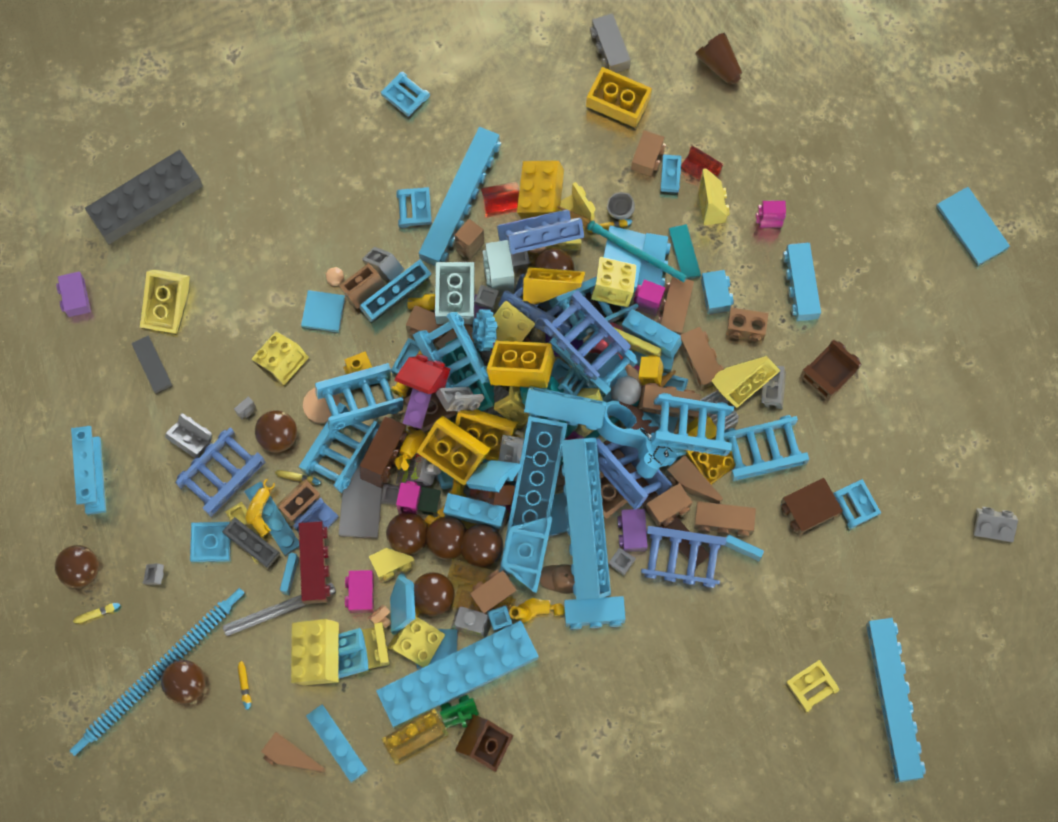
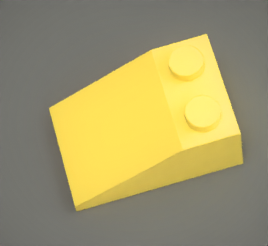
[698,169,730,225]
[140,270,190,334]
[711,356,781,408]

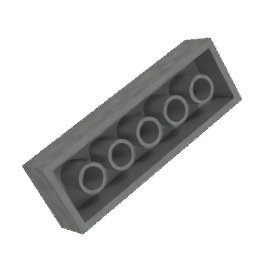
[85,149,203,245]

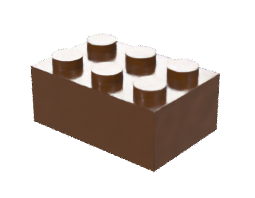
[360,416,408,488]

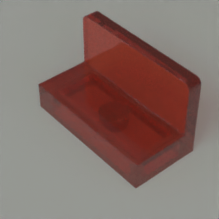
[681,146,723,180]
[481,182,520,213]

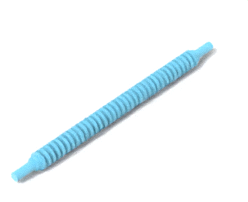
[69,587,245,756]

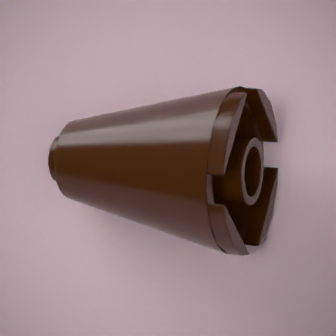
[695,33,742,85]

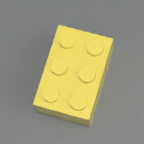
[291,619,339,686]

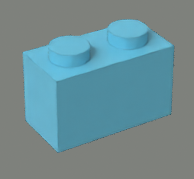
[701,270,734,315]

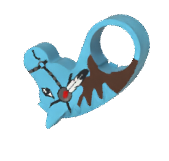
[597,401,687,478]

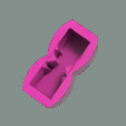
[755,200,786,228]

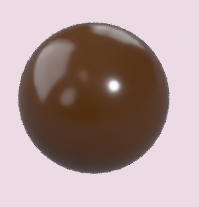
[533,248,575,271]
[255,410,297,453]
[386,512,428,555]
[426,516,467,560]
[461,524,503,568]
[54,545,99,588]
[414,572,455,616]
[161,660,205,704]

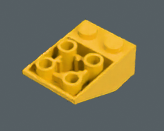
[675,416,735,484]

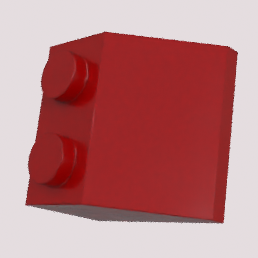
[394,354,451,394]

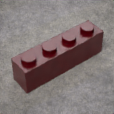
[299,521,331,604]

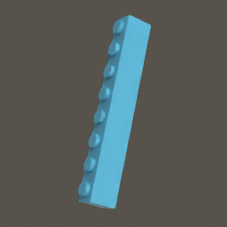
[419,127,501,266]
[866,618,925,783]

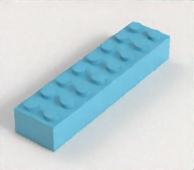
[499,417,567,575]
[560,438,611,600]
[376,621,539,729]

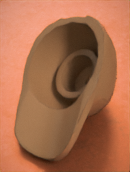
[540,564,575,594]

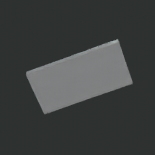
[339,463,383,539]

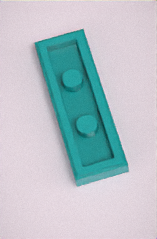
[668,224,701,280]

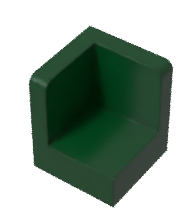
[418,487,441,517]

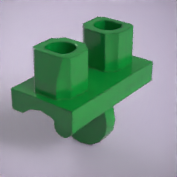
[439,695,479,729]

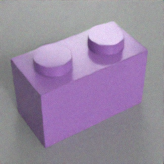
[56,271,91,317]
[403,388,432,429]
[617,509,648,552]

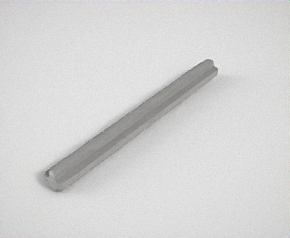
[223,583,336,636]

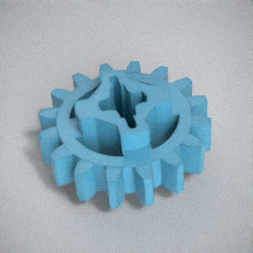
[472,309,498,351]

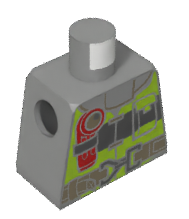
[396,453,441,488]
[450,607,491,639]

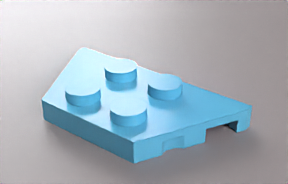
[502,517,553,593]

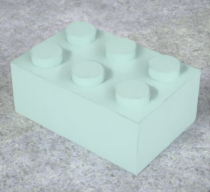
[483,240,514,298]
[435,262,475,324]

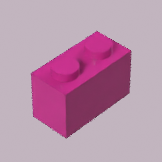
[633,279,665,317]
[396,481,421,515]
[345,570,374,613]

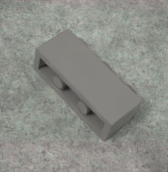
[590,13,631,73]

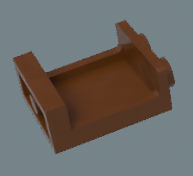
[800,339,862,401]
[780,478,843,536]

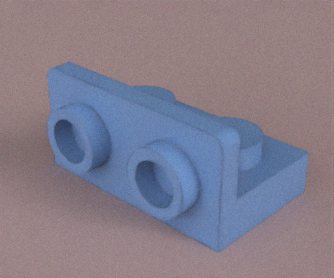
[293,498,339,533]

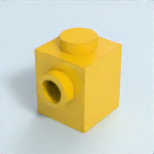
[343,351,372,375]
[638,355,664,386]

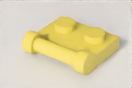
[786,660,839,712]

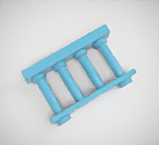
[549,277,639,341]
[549,310,638,398]
[413,312,490,388]
[315,363,403,431]
[651,393,734,456]
[299,402,380,493]
[724,415,809,482]
[71,426,106,515]

